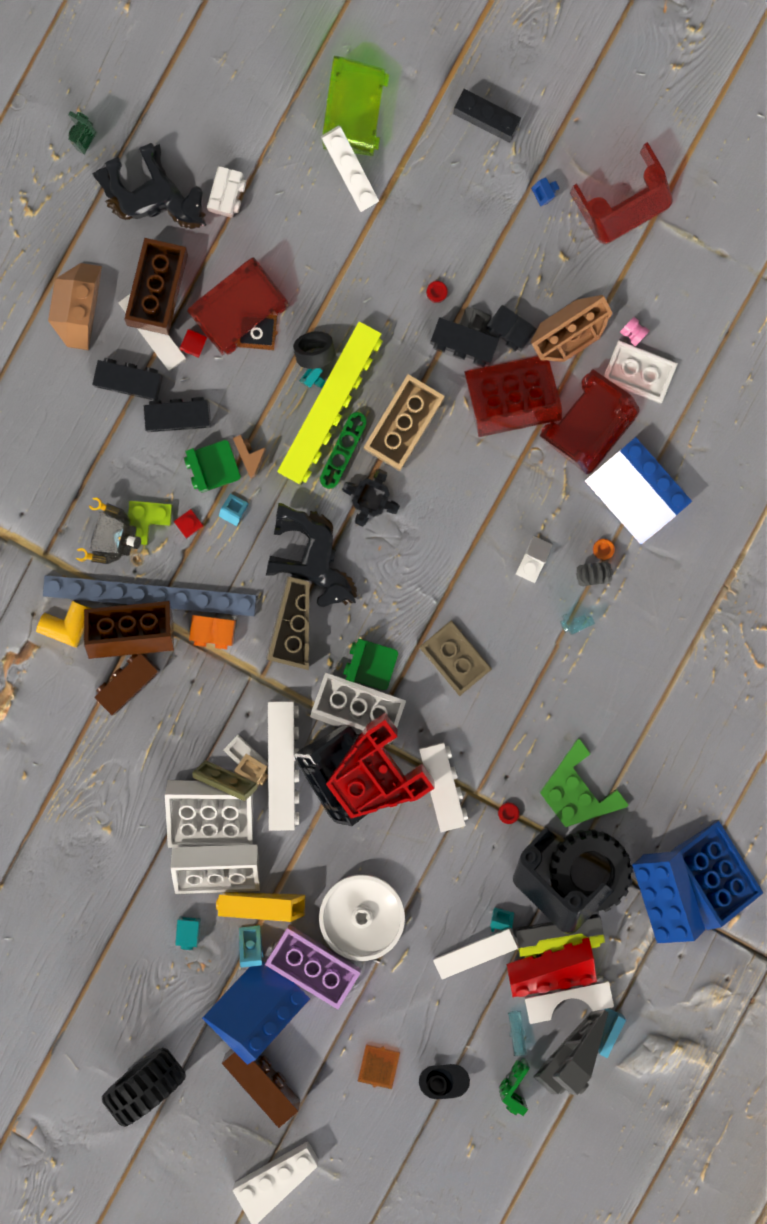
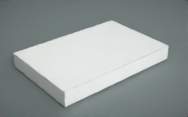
[602,340,678,404]

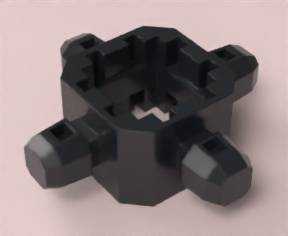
[342,469,400,527]

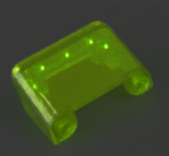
[322,56,389,156]

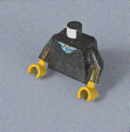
[76,497,141,564]

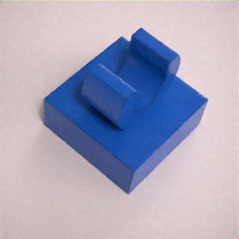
[531,178,560,207]

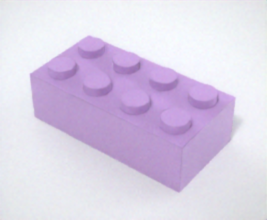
[265,924,361,1009]

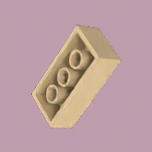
[363,374,445,471]

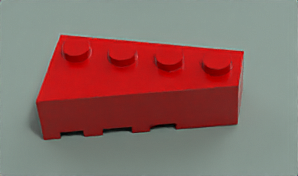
[506,937,597,997]

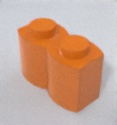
[189,615,236,650]

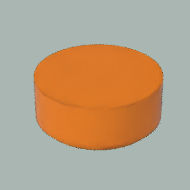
[593,539,615,560]

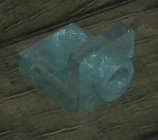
[560,614,595,635]

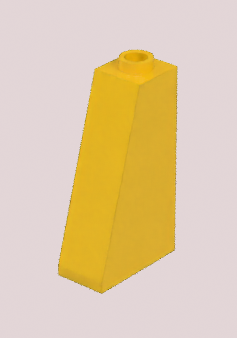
[216,892,305,922]

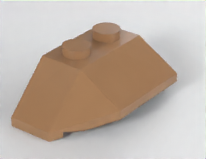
[48,263,102,351]
[531,295,613,362]

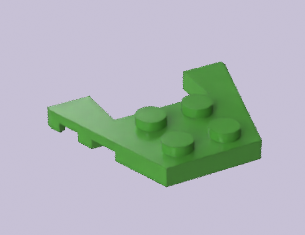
[540,738,629,827]

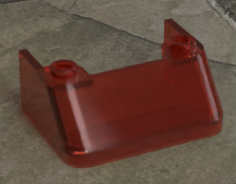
[570,142,673,244]

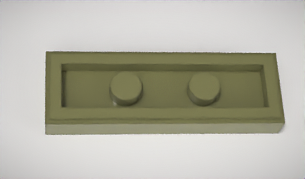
[192,760,257,801]

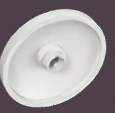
[319,874,405,961]

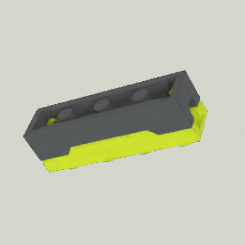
[515,914,605,958]

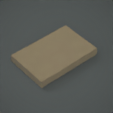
[419,620,492,696]

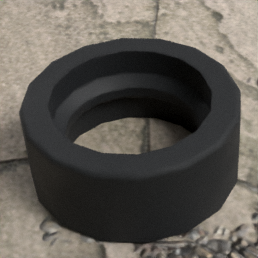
[293,331,336,369]

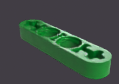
[320,412,367,489]

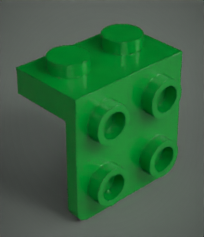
[184,440,241,493]
[343,638,398,690]
[499,1058,530,1116]

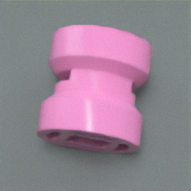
[620,316,650,346]

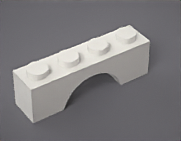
[524,976,614,1024]

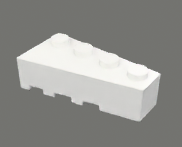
[232,1141,319,1224]

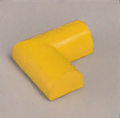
[36,601,92,648]

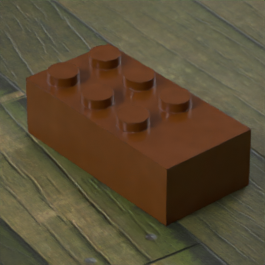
[124,238,188,335]
[84,601,174,659]
[222,1049,301,1128]

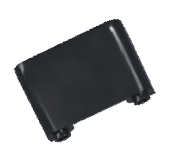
[294,725,367,826]

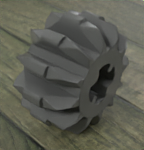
[576,562,613,586]

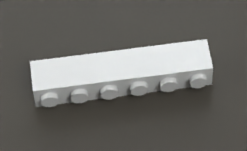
[268,701,300,831]

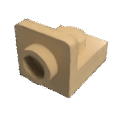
[234,753,268,788]

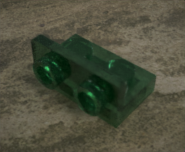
[68,111,97,155]

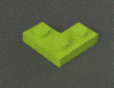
[126,501,173,545]

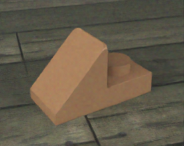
[233,435,266,479]

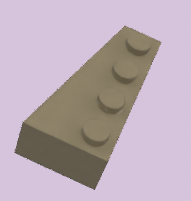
[266,576,310,670]

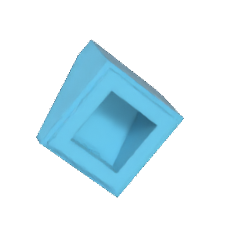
[219,493,249,526]

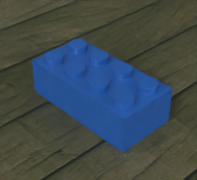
[632,851,705,943]

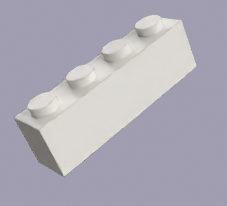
[419,742,468,832]

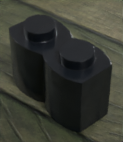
[487,305,537,352]

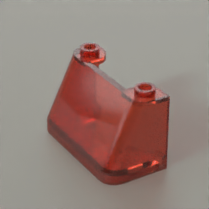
[187,257,288,356]
[539,369,640,474]

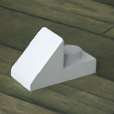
[516,536,552,583]

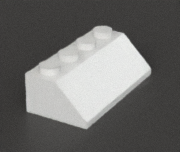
[310,673,406,745]
[171,844,260,894]

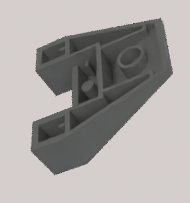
[533,1010,608,1095]

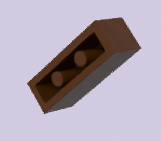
[94,654,160,716]

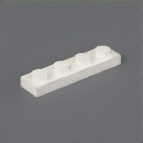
[320,126,379,212]

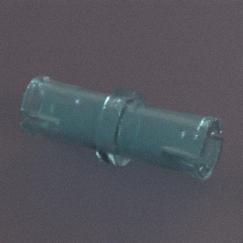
[508,1011,527,1056]

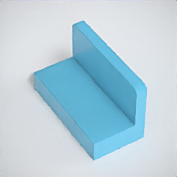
[598,1008,626,1058]

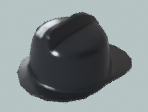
[419,1064,470,1100]

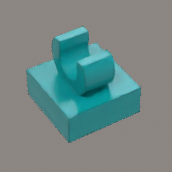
[299,368,326,389]
[490,907,514,932]

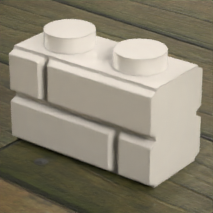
[207,166,246,218]

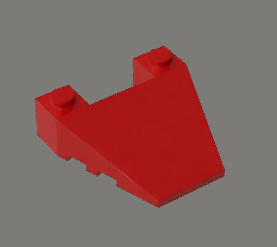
[326,712,435,818]

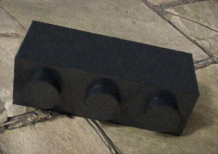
[453,89,521,143]
[430,317,499,367]
[92,358,163,400]
[143,397,211,433]

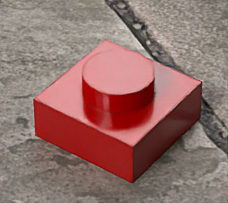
[174,509,204,539]

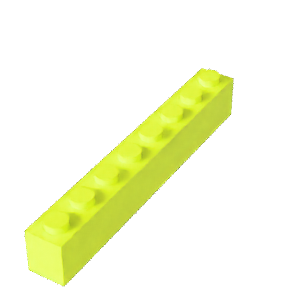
[277,322,383,485]

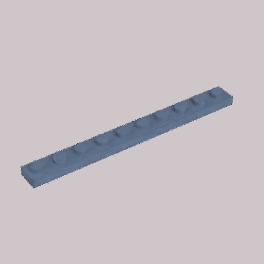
[43,575,257,616]

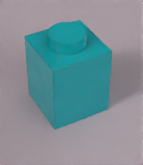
[175,917,201,950]

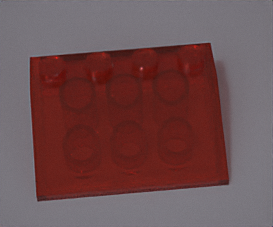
[464,356,562,437]

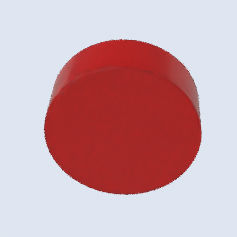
[426,281,448,303]
[498,802,520,824]

